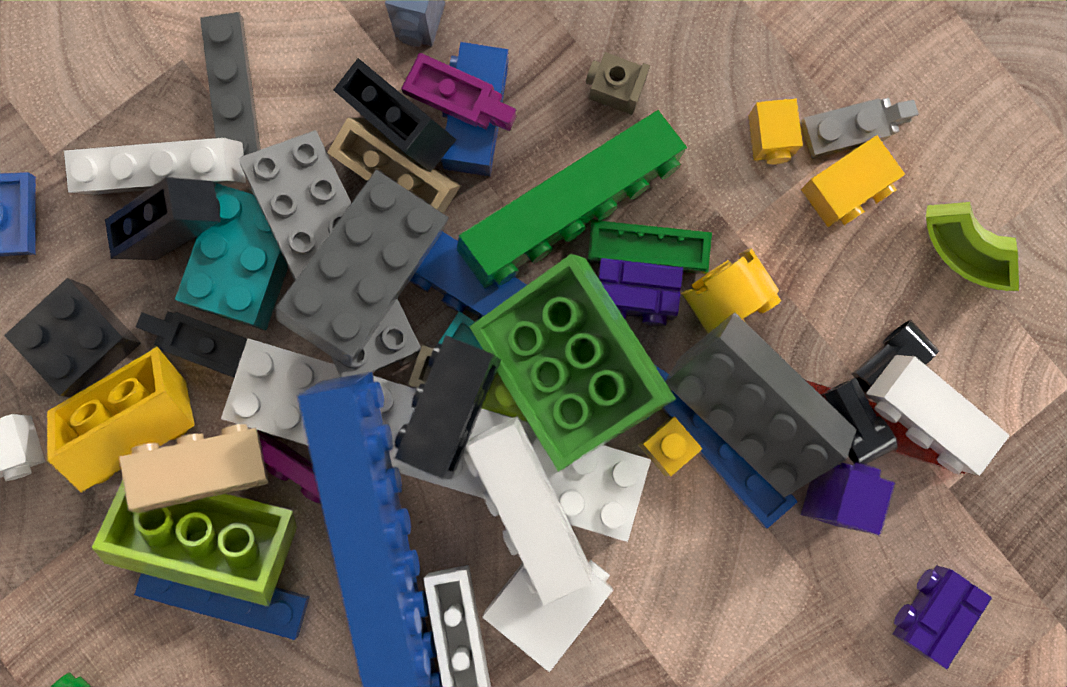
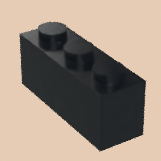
[333,58,457,172]
[105,177,221,260]
[394,335,501,480]

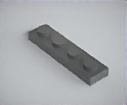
[200,12,261,155]

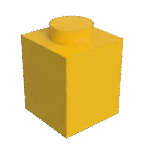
[748,98,803,164]
[638,417,703,476]

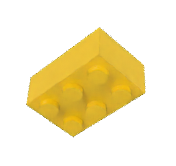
[47,347,195,493]

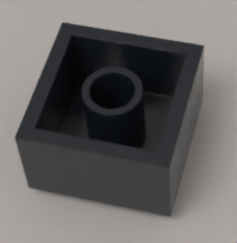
[4,278,141,397]

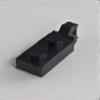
[136,311,247,378]

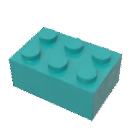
[175,183,288,331]

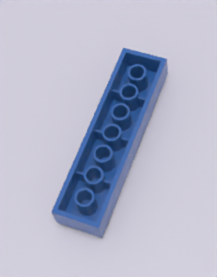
[298,371,443,687]

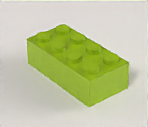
[92,480,297,607]

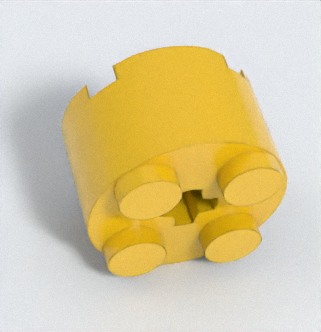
[682,248,781,334]

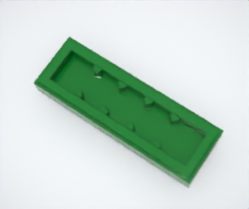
[587,220,712,274]

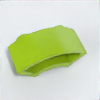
[926,202,1019,291]

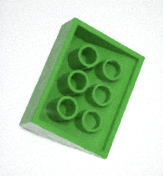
[469,254,676,472]

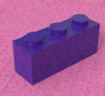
[801,463,895,536]

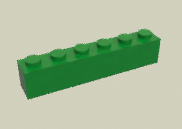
[456,110,687,289]

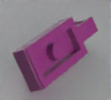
[401,53,517,131]

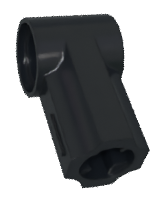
[852,320,939,393]
[821,378,898,465]

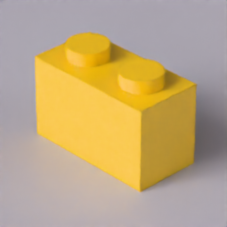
[801,135,905,227]

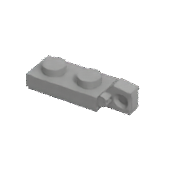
[801,98,919,159]

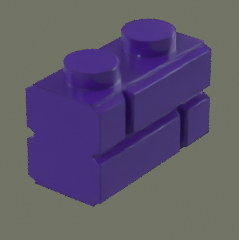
[597,258,683,326]
[893,565,992,670]

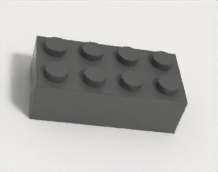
[276,169,449,368]
[665,312,856,498]

